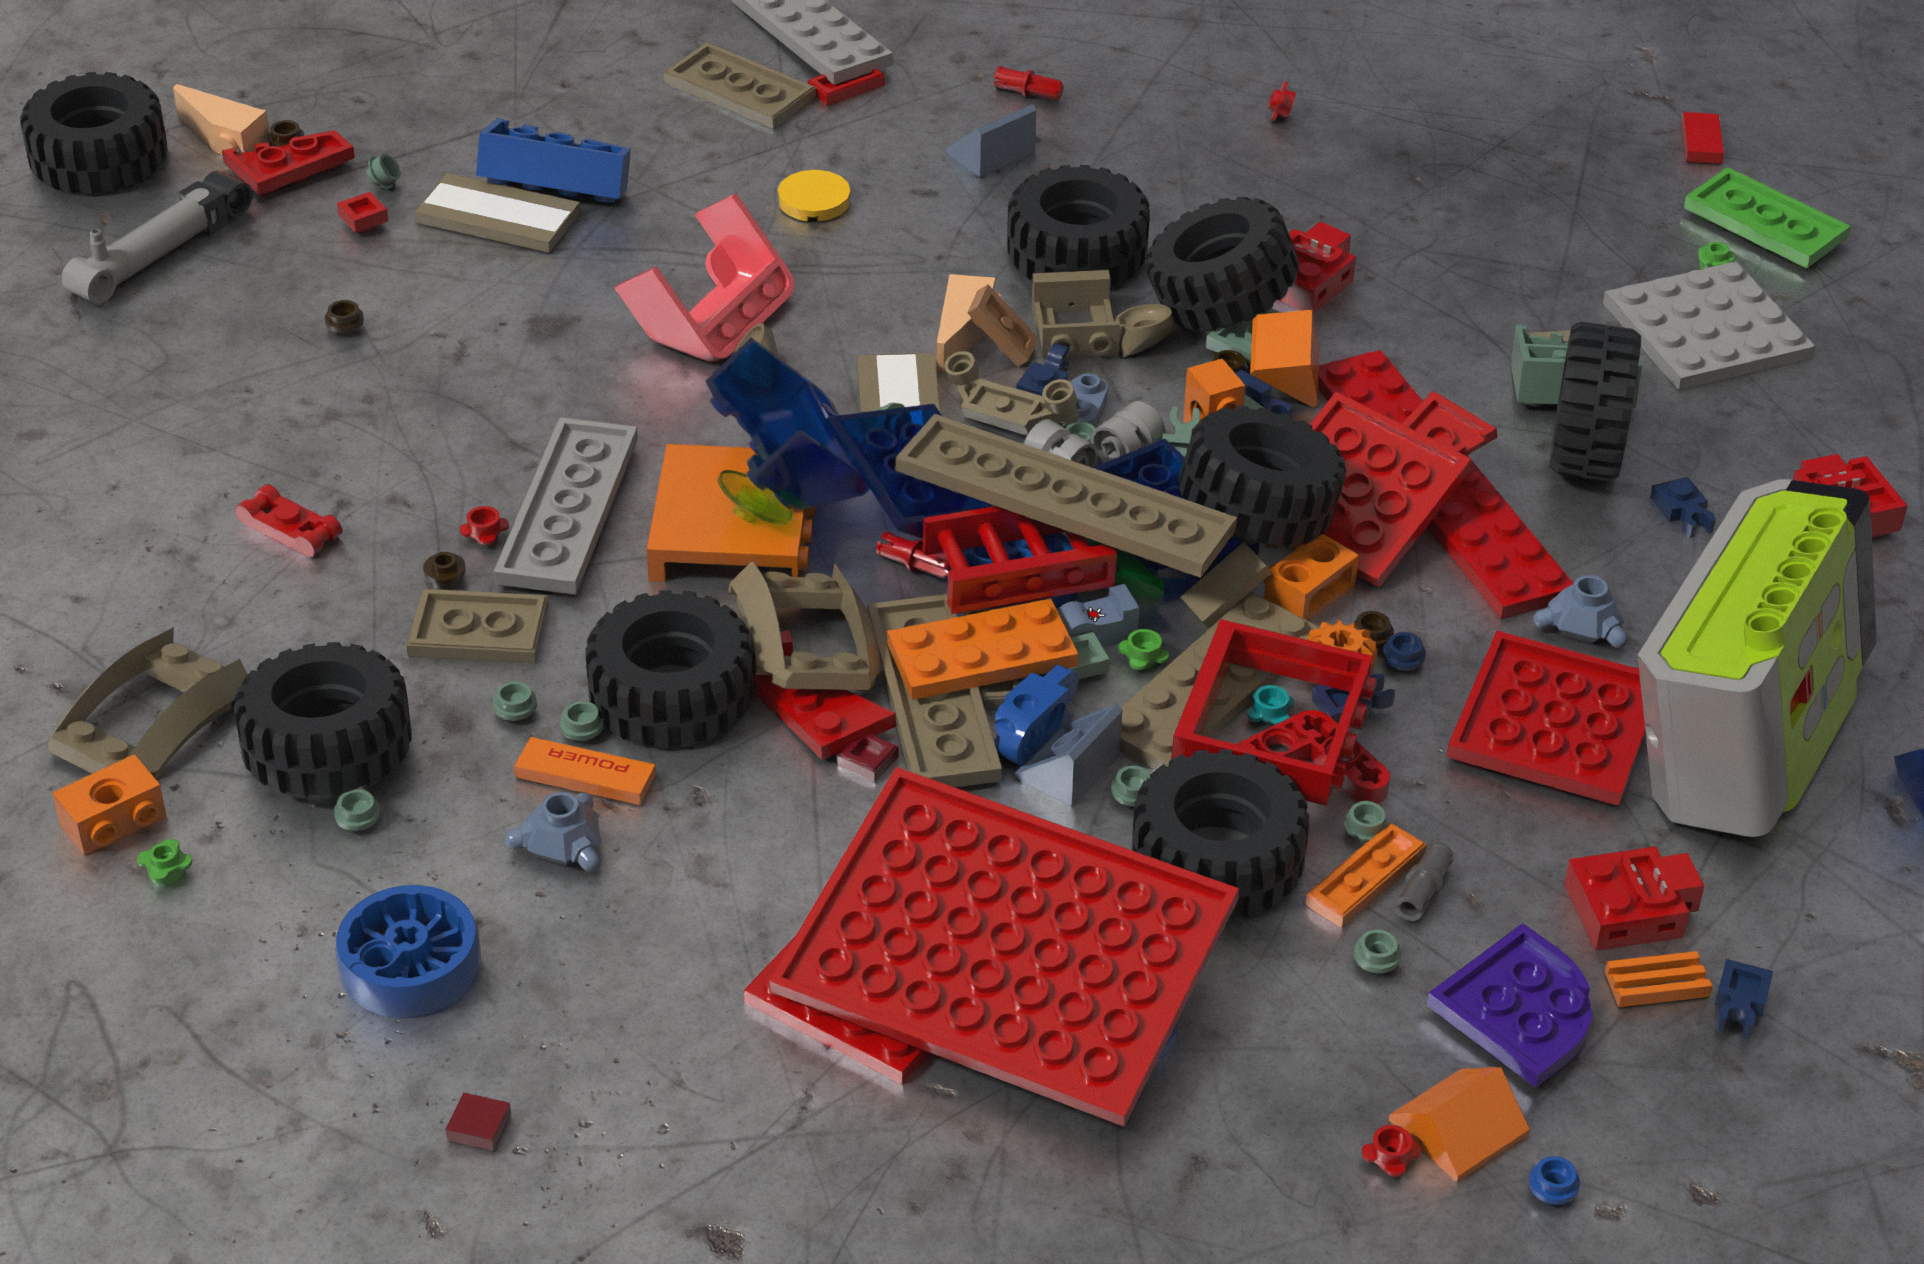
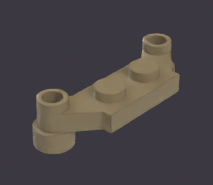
[944,351,1079,435]

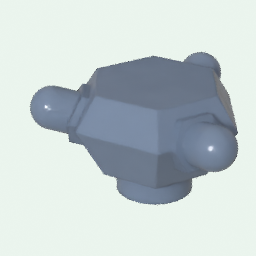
[1533,575,1628,648]
[504,792,601,872]

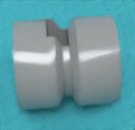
[1091,401,1166,473]
[1024,419,1098,468]

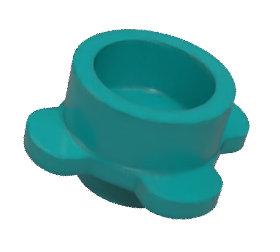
[1247,685,1294,725]

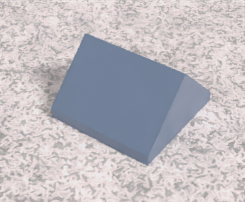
[945,104,1036,178]
[1014,703,1123,807]

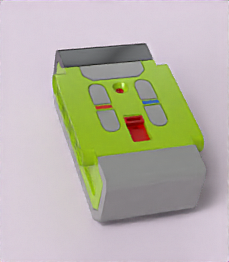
[1638,479,1877,837]

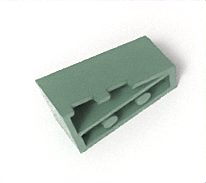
[1511,325,1642,408]

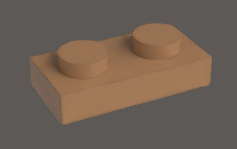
[967,284,1038,367]

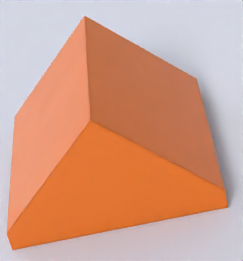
[1250,310,1320,408]
[1389,1067,1530,1182]

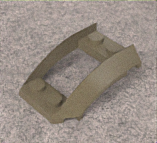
[728,560,883,690]
[48,627,248,779]

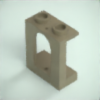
[1032,270,1120,359]

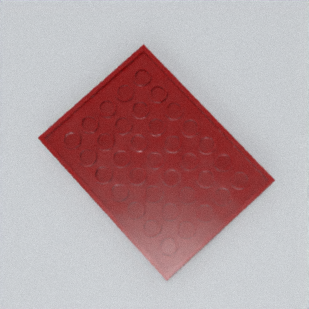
[769,767,1239,1127]

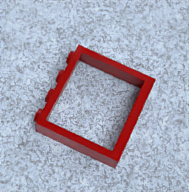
[1171,619,1377,806]

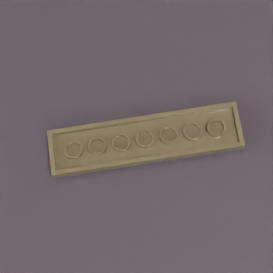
[895,414,1237,578]

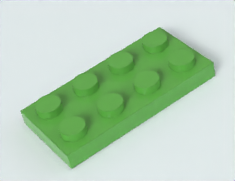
[1684,167,1851,268]

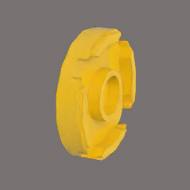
[778,170,851,221]

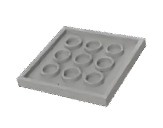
[1603,261,1816,390]

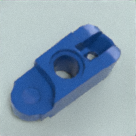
[994,665,1079,766]

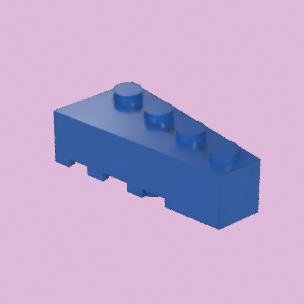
[476,118,631,202]

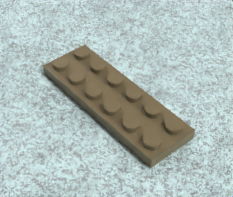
[1120,592,1319,770]
[867,594,1002,787]

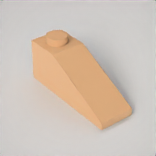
[173,84,269,155]
[936,274,1001,374]

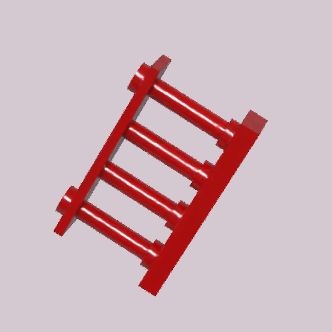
[922,506,1117,614]

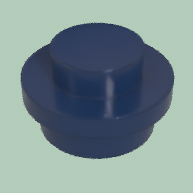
[1382,632,1426,671]

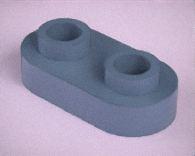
[1062,374,1108,428]

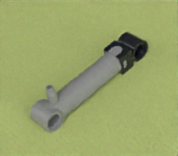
[62,170,253,305]

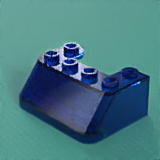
[705,337,876,510]

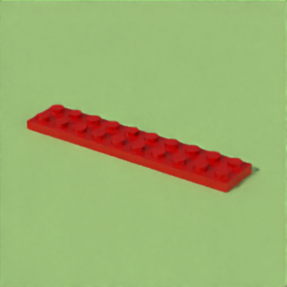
[1318,350,1574,619]

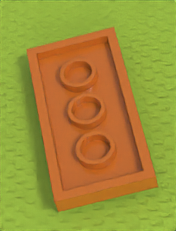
[887,599,1078,700]

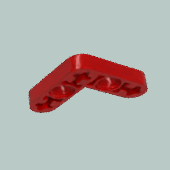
[1236,710,1390,804]

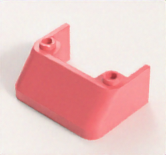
[614,193,794,362]

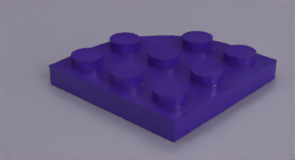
[1427,923,1593,1088]

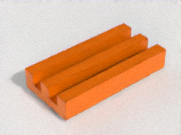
[1604,951,1712,1007]

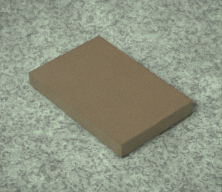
[406,589,549,663]

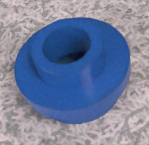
[1529,1156,1580,1205]

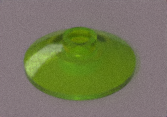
[718,470,792,525]

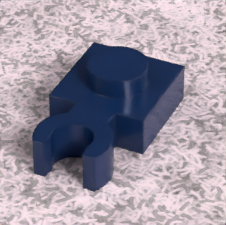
[1650,477,1716,538]
[1312,674,1395,723]
[1715,959,1773,1039]

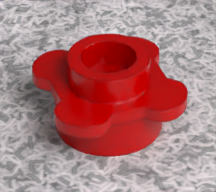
[1267,81,1296,122]
[459,506,509,545]
[1361,1125,1421,1177]

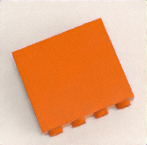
[646,444,820,582]

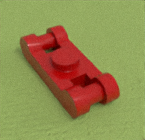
[235,484,343,557]

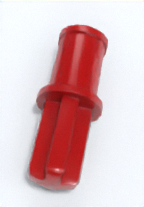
[993,66,1064,101]
[876,531,952,579]

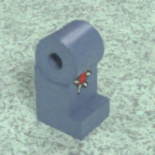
[1057,584,1139,647]

